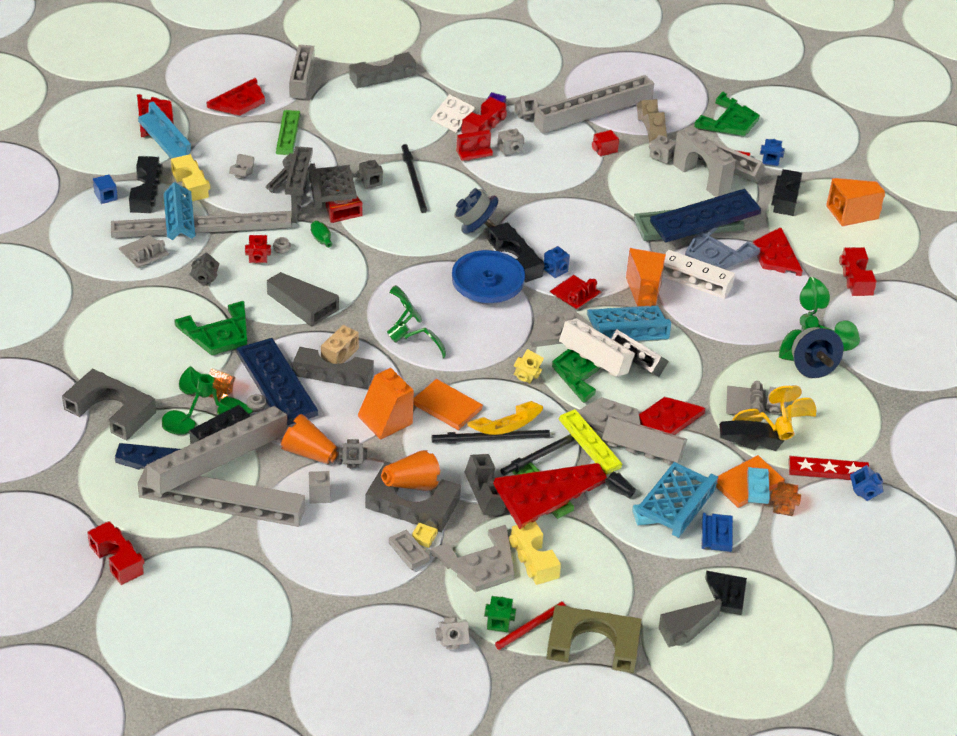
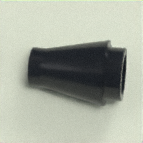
[605,471,636,499]

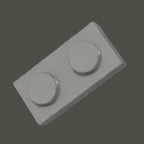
[389,529,430,570]

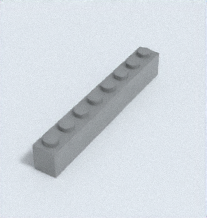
[534,75,654,133]
[147,406,287,495]
[137,466,305,527]

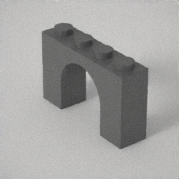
[62,368,156,441]
[365,461,461,533]

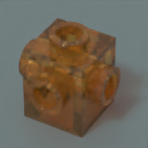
[209,368,236,400]
[771,482,801,516]

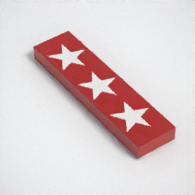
[788,456,869,480]

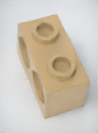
[321,325,359,364]

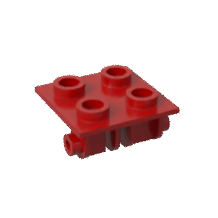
[550,275,601,309]

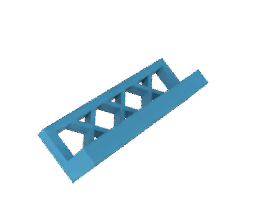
[138,102,191,159]
[164,182,196,240]

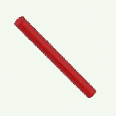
[495,601,566,650]

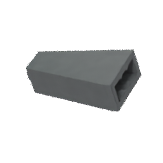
[267,272,339,327]

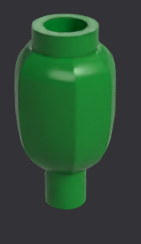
[310,221,333,248]

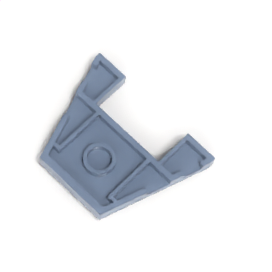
[685,227,760,269]

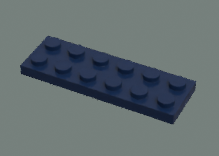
[650,188,761,243]
[237,338,318,426]

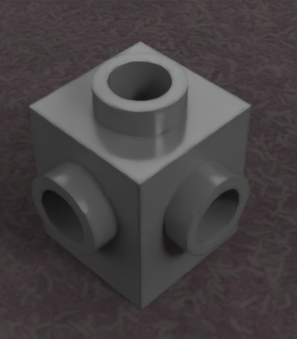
[357,160,383,189]
[190,252,220,286]
[339,439,367,468]

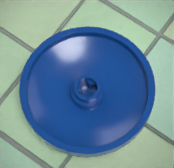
[452,250,525,303]

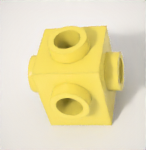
[513,349,544,384]

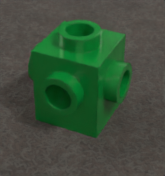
[484,596,516,633]

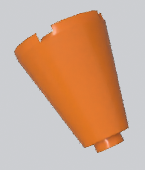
[281,414,339,464]
[381,450,440,491]

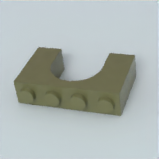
[546,605,642,673]

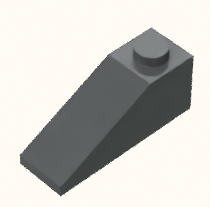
[658,599,722,647]

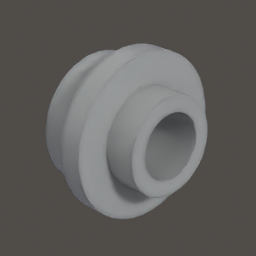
[273,237,291,253]
[247,394,266,412]

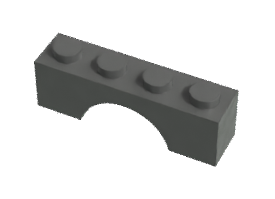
[349,52,416,89]
[293,347,374,390]

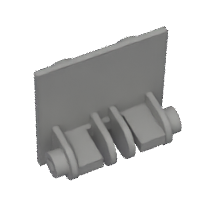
[119,235,169,268]
[726,381,766,415]

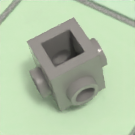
[514,95,539,120]
[497,128,525,155]
[649,135,676,163]
[436,617,470,649]

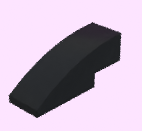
[719,420,784,451]

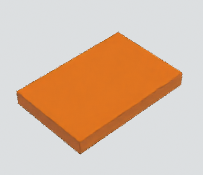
[413,379,483,431]
[716,455,785,508]

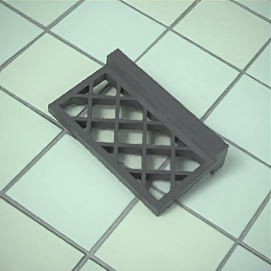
[285,146,313,223]
[309,163,357,209]

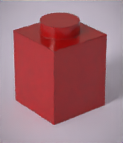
[592,130,619,157]

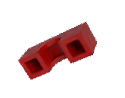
[462,97,507,134]
[839,247,877,296]
[87,521,145,585]

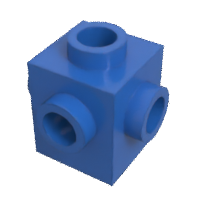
[760,139,785,166]
[543,246,570,278]
[850,465,884,501]

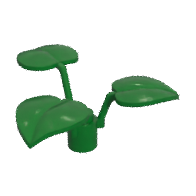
[779,277,860,361]
[387,285,446,359]
[162,366,253,435]

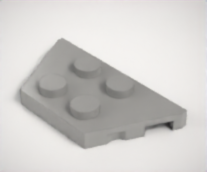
[531,311,593,347]
[577,397,640,433]

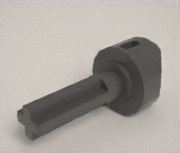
[266,153,293,193]

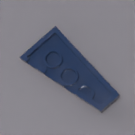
[115,443,180,470]

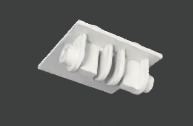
[430,94,475,133]

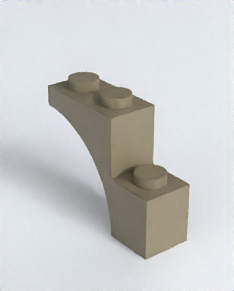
[637,99,667,143]

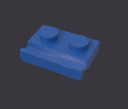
[701,513,733,552]

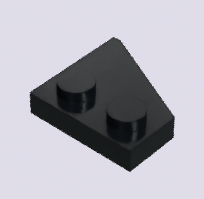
[705,570,747,615]

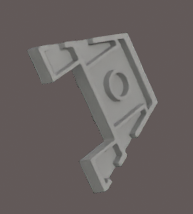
[431,525,514,592]

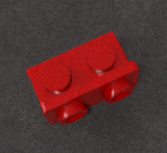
[456,130,493,161]

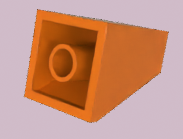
[826,178,885,226]
[626,248,666,306]
[358,368,414,440]

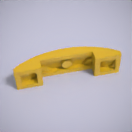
[467,401,543,435]

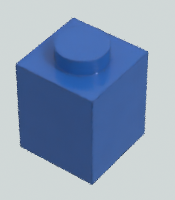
[92,174,118,204]

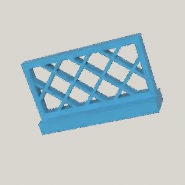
[587,305,671,341]
[636,462,718,538]

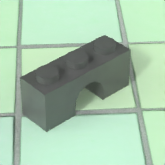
[464,454,506,515]

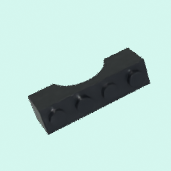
[129,156,163,213]
[488,222,544,283]

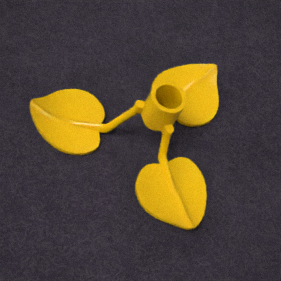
[732,385,816,440]

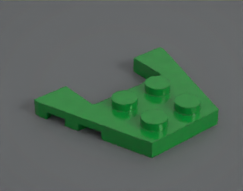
[694,91,760,136]
[174,301,247,356]
[552,349,632,403]

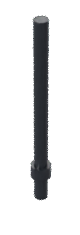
[401,144,427,213]
[500,424,594,476]
[431,430,550,444]

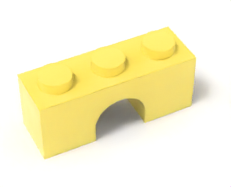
[171,154,210,201]
[509,521,561,585]

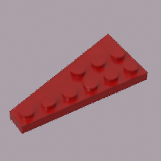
[493,463,607,529]

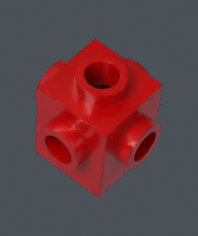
[245,235,271,263]

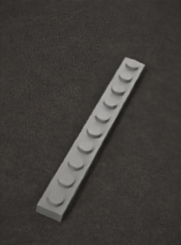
[111,211,291,238]

